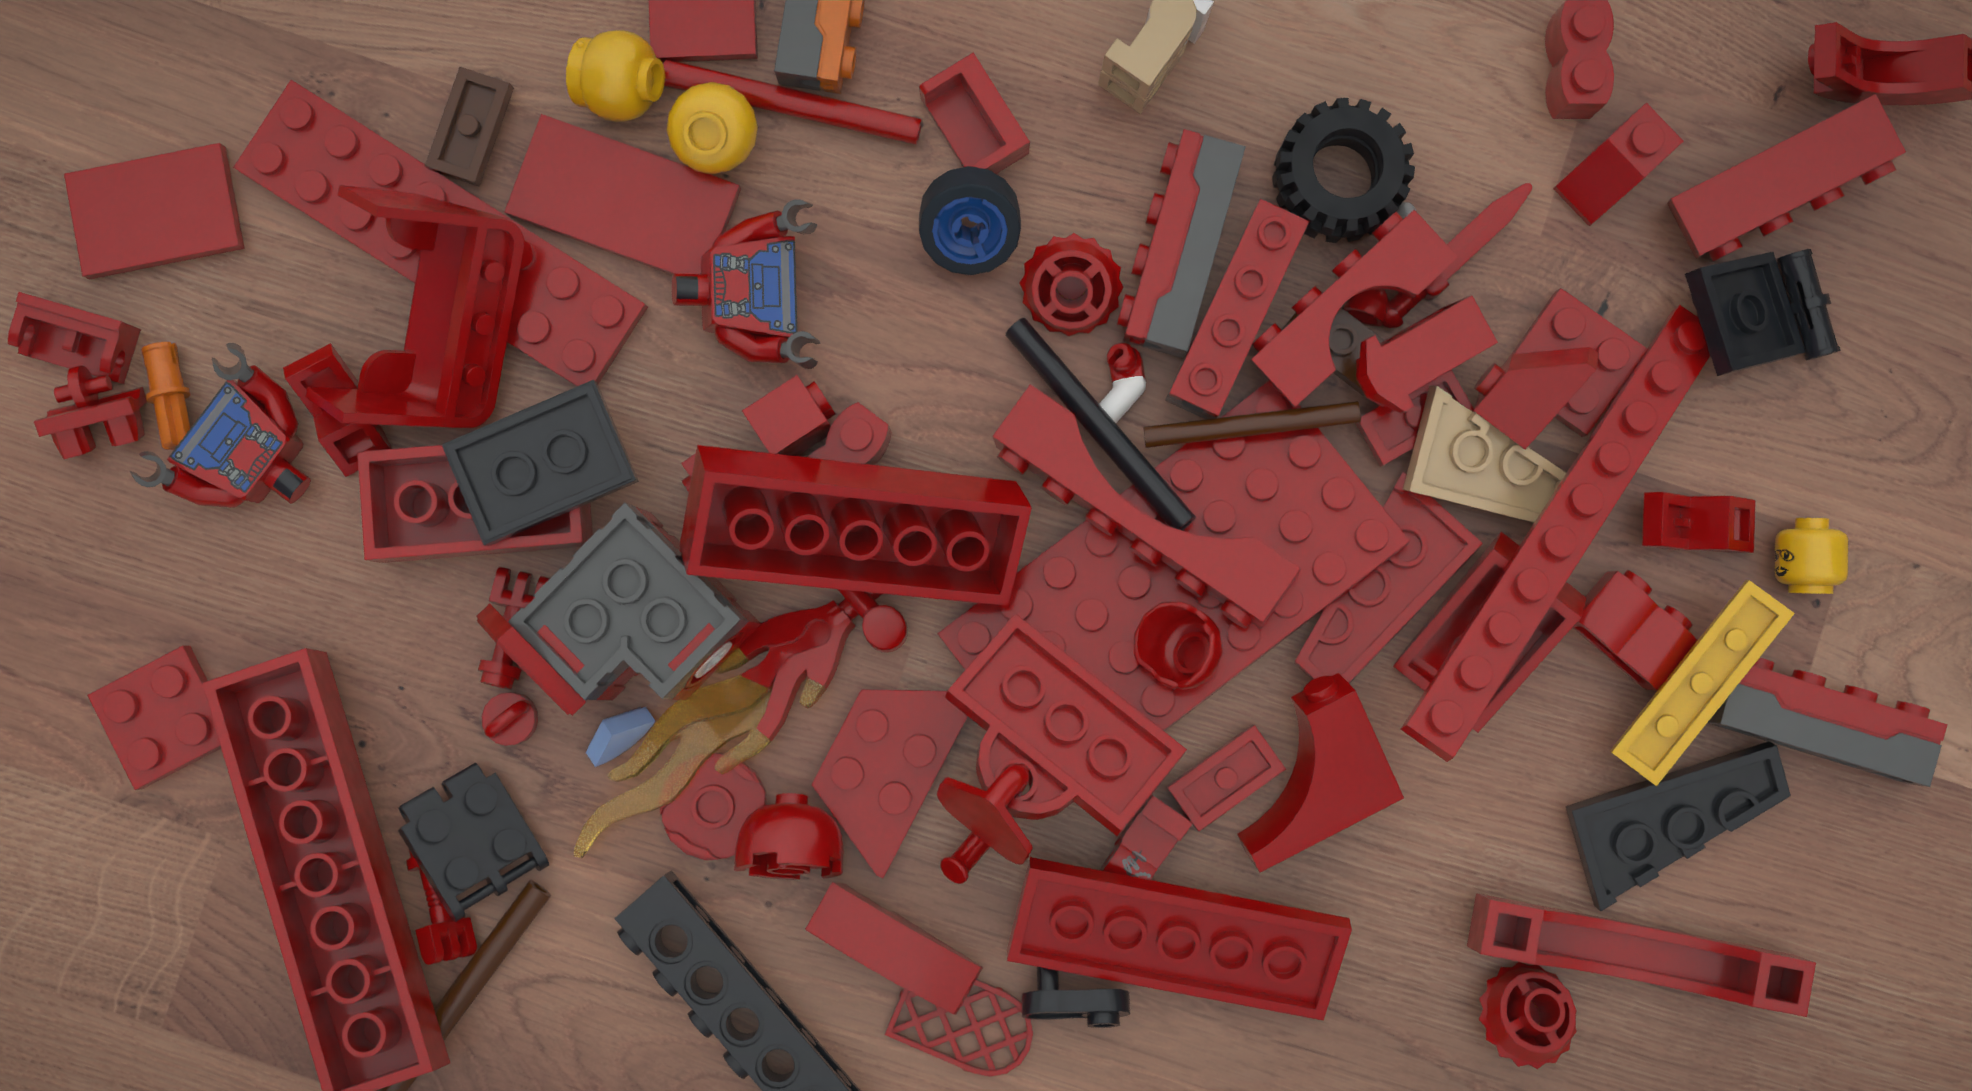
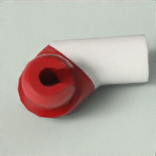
[1099,343,1146,423]

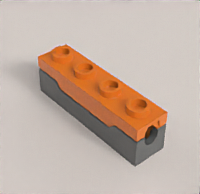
[774,0,865,94]

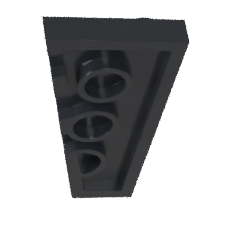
[1565,741,1791,911]

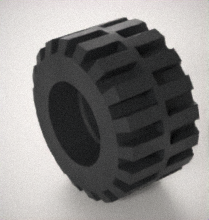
[1272,98,1415,243]

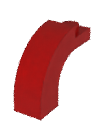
[1808,22,1972,106]

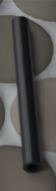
[1005,318,1196,531]

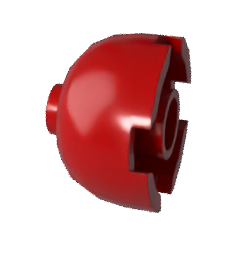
[734,793,844,880]

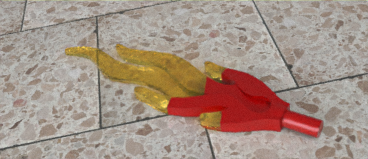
[574,592,882,858]

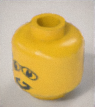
[1775,518,1848,594]

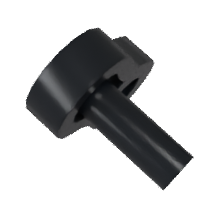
[1021,967,1130,1028]

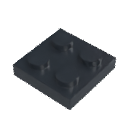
[1685,252,1805,376]

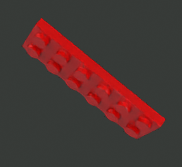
[1007,857,1352,1021]

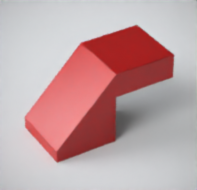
[283,343,392,477]
[1642,492,1755,553]

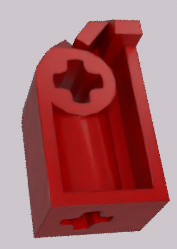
[1356,295,1498,413]

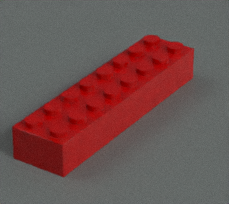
[202,648,450,1091]

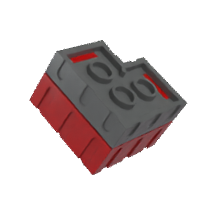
[508,502,761,701]

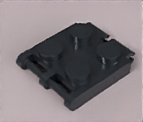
[398,763,549,922]

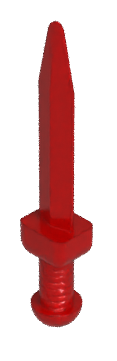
[1383,183,1532,328]

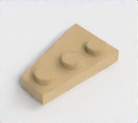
[1403,386,1566,523]

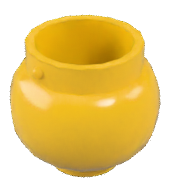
[566,30,665,122]
[666,82,758,174]

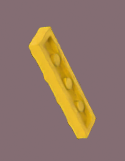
[1610,580,1795,786]

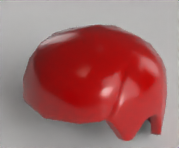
[1134,601,1223,690]

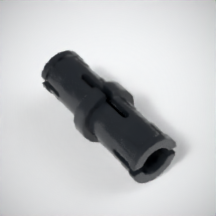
[1777,249,1841,360]

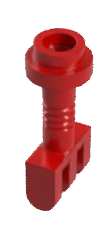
[478,567,550,690]
[406,849,477,965]

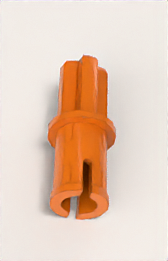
[141,342,191,450]

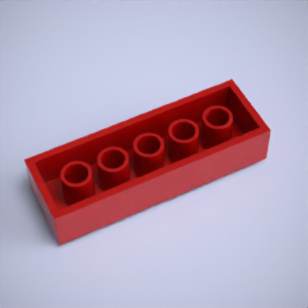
[679,445,1032,606]

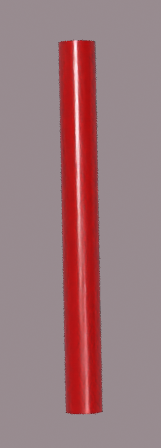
[663,59,922,145]

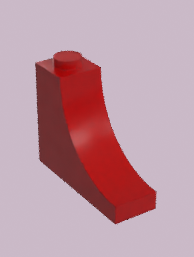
[1237,672,1404,873]

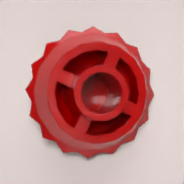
[1019,233,1124,336]
[1479,962,1577,1069]

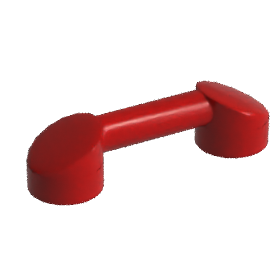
[837,589,908,653]

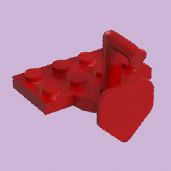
[937,613,1187,884]

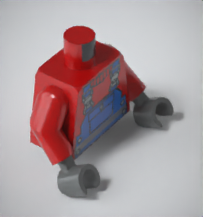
[672,199,820,369]
[130,343,311,508]

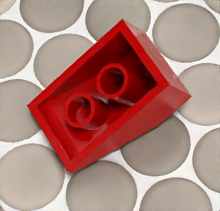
[1393,532,1587,733]

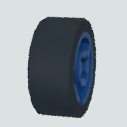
[919,166,1021,275]

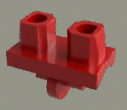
[34,365,147,459]

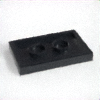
[442,380,639,546]

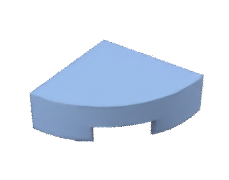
[586,707,655,767]

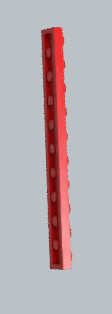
[1400,304,1710,762]

